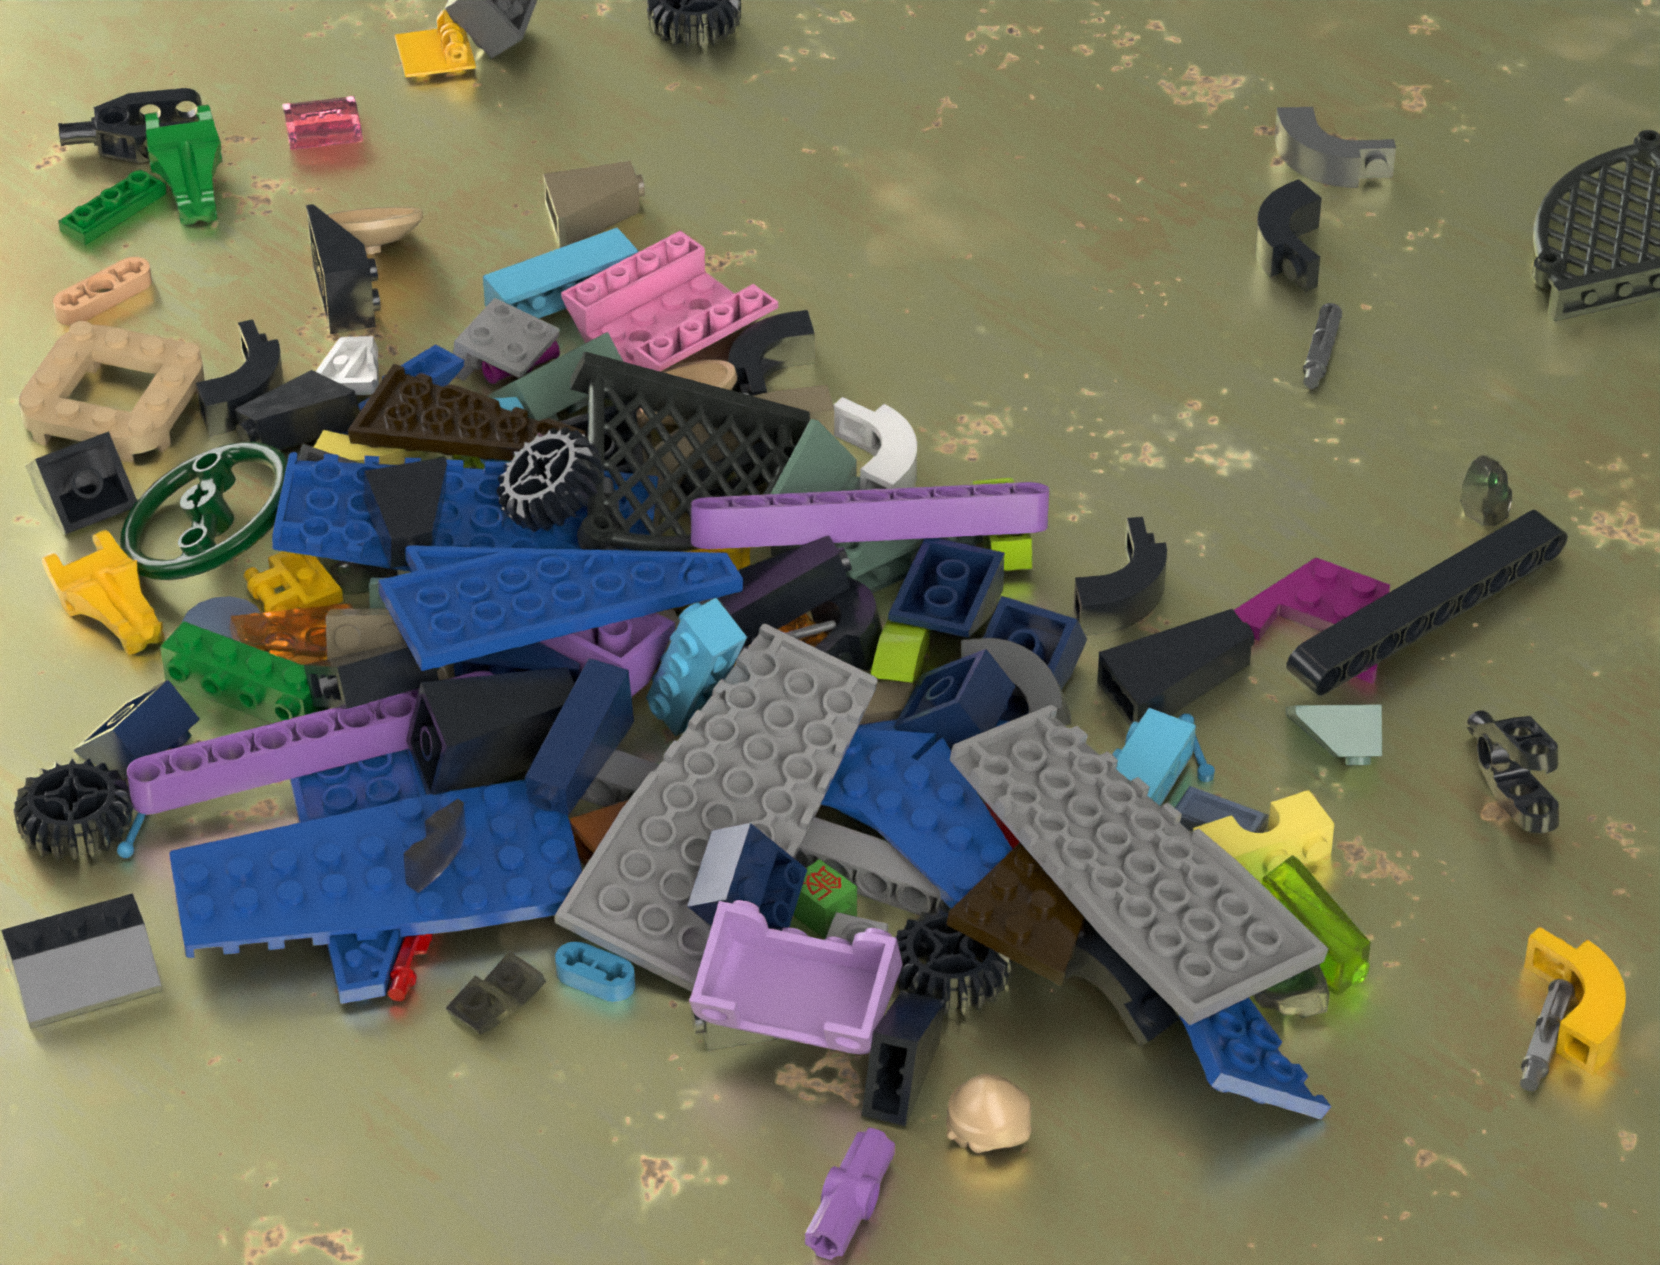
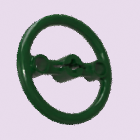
[120,442,288,581]

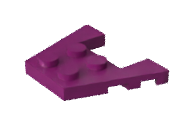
[1234,557,1390,684]

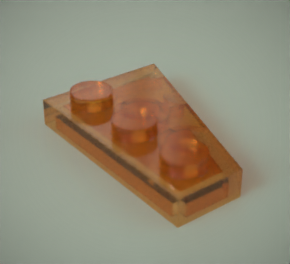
[229,603,354,661]

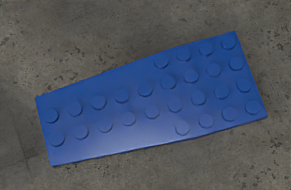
[272,452,658,572]
[169,780,582,958]

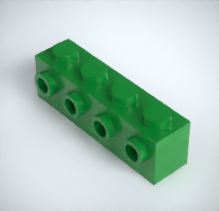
[160,621,330,724]

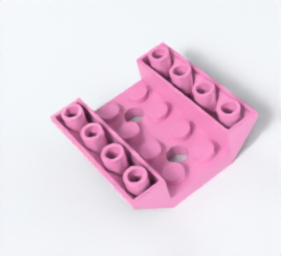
[561,230,778,372]

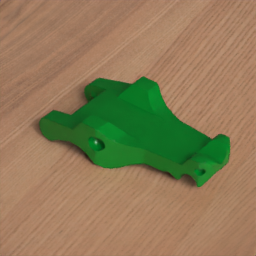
[145,104,223,225]

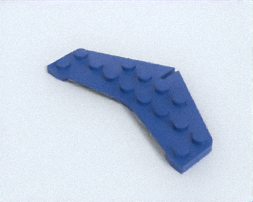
[821,728,1012,909]

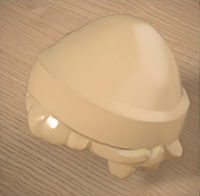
[946,1073,1032,1153]

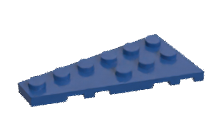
[1179,997,1332,1119]

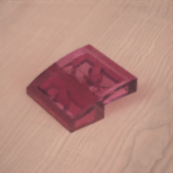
[283,96,363,150]

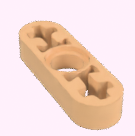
[53,257,152,325]

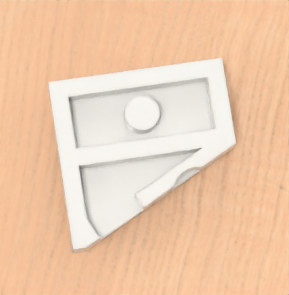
[316,336,379,395]

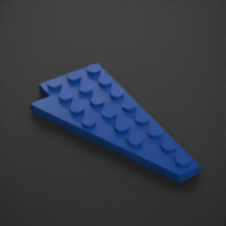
[378,546,743,671]
[289,748,427,1004]

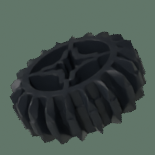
[647,0,741,47]
[496,427,605,532]
[14,758,133,862]
[895,906,1012,1016]

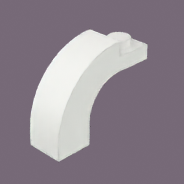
[833,397,917,490]

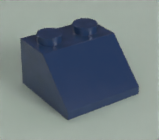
[894,649,1015,751]
[74,680,200,779]

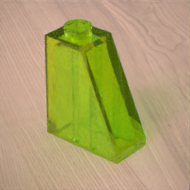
[1262,855,1371,996]

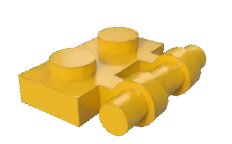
[243,551,343,628]

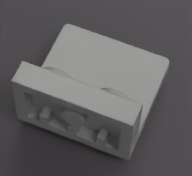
[453,298,560,381]

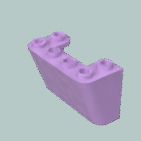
[689,900,902,1055]

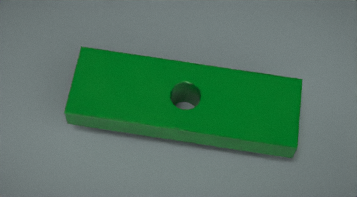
[58,169,167,246]

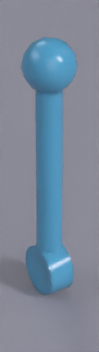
[1178,713,1215,782]
[117,812,146,859]

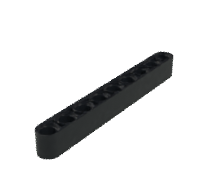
[1286,510,1568,696]

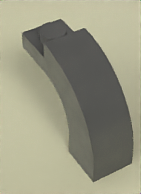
[1274,107,1396,188]
[961,638,1072,725]

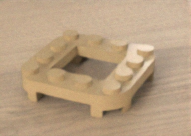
[19,321,205,462]

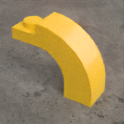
[1524,927,1626,1076]

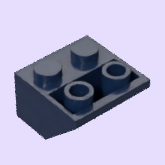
[687,823,808,931]

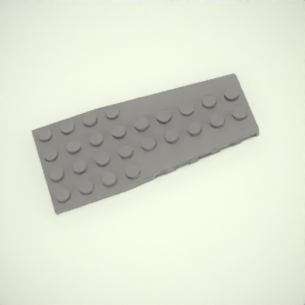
[555,624,878,992]
[950,705,1328,1025]

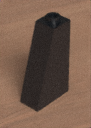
[697,535,852,647]
[1097,609,1254,726]

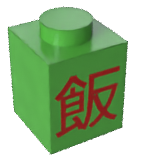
[793,859,857,939]

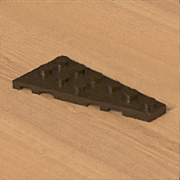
[348,363,587,461]
[947,842,1086,987]

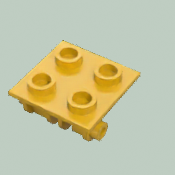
[394,10,476,78]

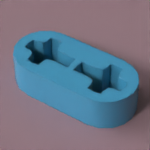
[555,942,635,1002]

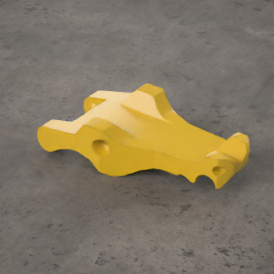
[42,530,165,655]

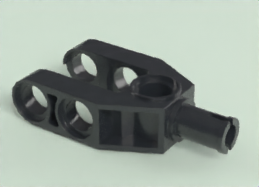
[58,88,202,163]
[1467,710,1559,833]

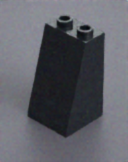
[406,667,575,795]

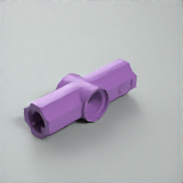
[805,1128,895,1260]

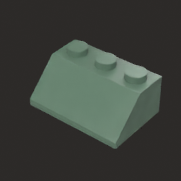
[487,332,624,421]
[771,419,860,556]

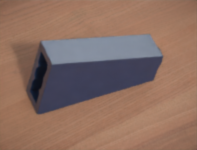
[525,658,634,815]

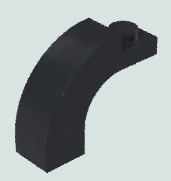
[1255,179,1322,292]
[728,310,815,396]
[196,319,284,437]
[1074,517,1167,635]
[810,577,883,671]
[1064,919,1179,1046]

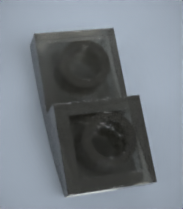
[403,799,466,893]
[446,951,546,1035]

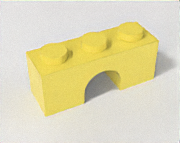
[1193,790,1334,879]

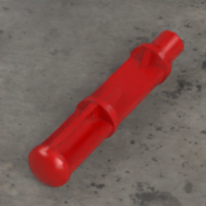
[388,934,433,1001]

